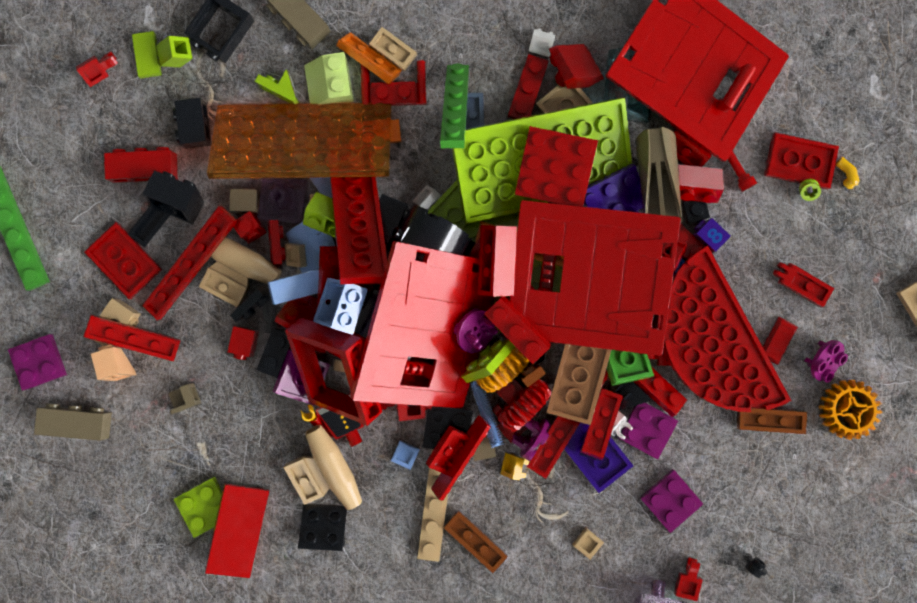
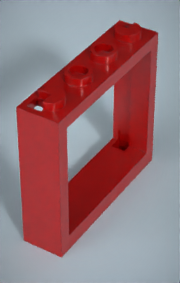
[285,318,382,426]

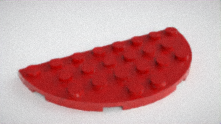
[664,245,792,412]

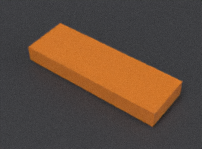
[336,32,402,84]

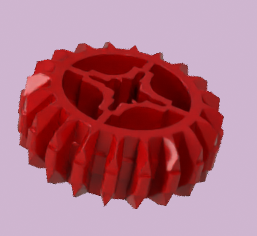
[498,379,551,432]

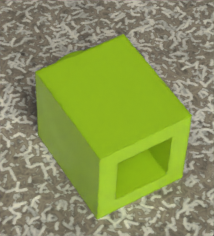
[156,36,193,68]

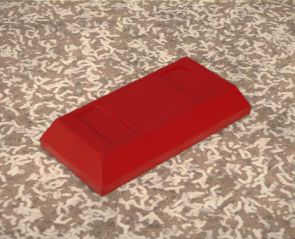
[763,316,798,365]

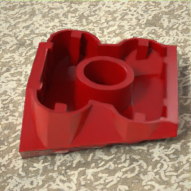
[549,44,604,89]

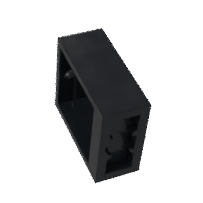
[184,0,254,63]

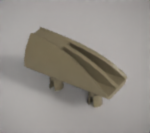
[635,127,682,222]

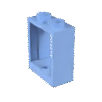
[313,278,368,335]

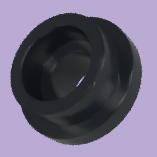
[745,557,768,578]

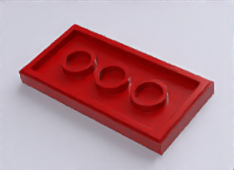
[205,483,269,578]

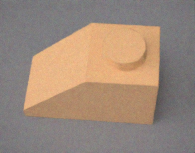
[91,345,136,381]

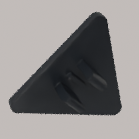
[608,381,650,411]

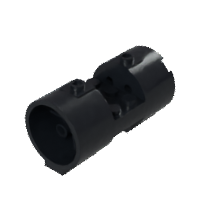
[354,205,476,360]

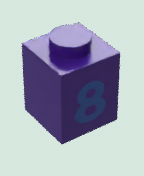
[693,218,731,253]

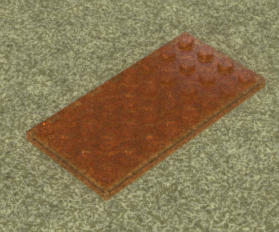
[207,103,392,179]

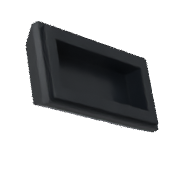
[128,205,170,247]

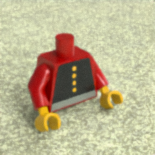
[300,393,365,447]

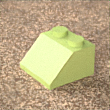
[304,52,354,109]

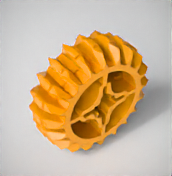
[476,347,529,393]
[818,379,883,440]

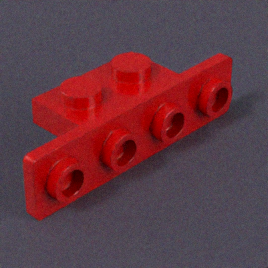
[426,415,490,501]

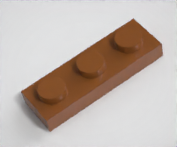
[518,363,546,387]
[737,408,807,434]
[444,510,508,573]

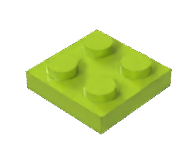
[461,339,515,383]
[173,477,222,538]

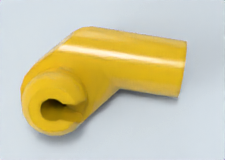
[836,156,860,189]

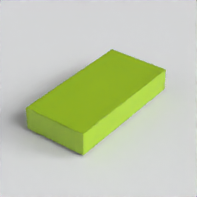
[132,31,162,79]

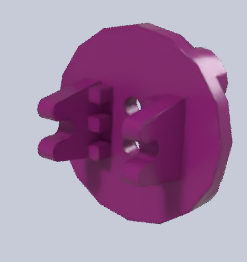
[454,308,498,354]
[804,340,848,383]
[512,419,551,461]

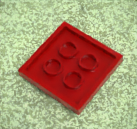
[515,126,598,206]

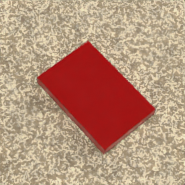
[764,132,839,190]
[84,222,163,299]

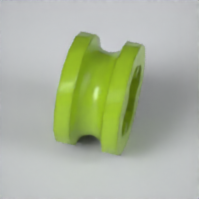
[799,178,821,201]

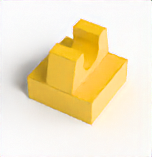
[500,452,529,480]

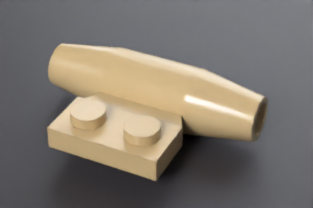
[199,237,282,307]
[283,425,362,510]

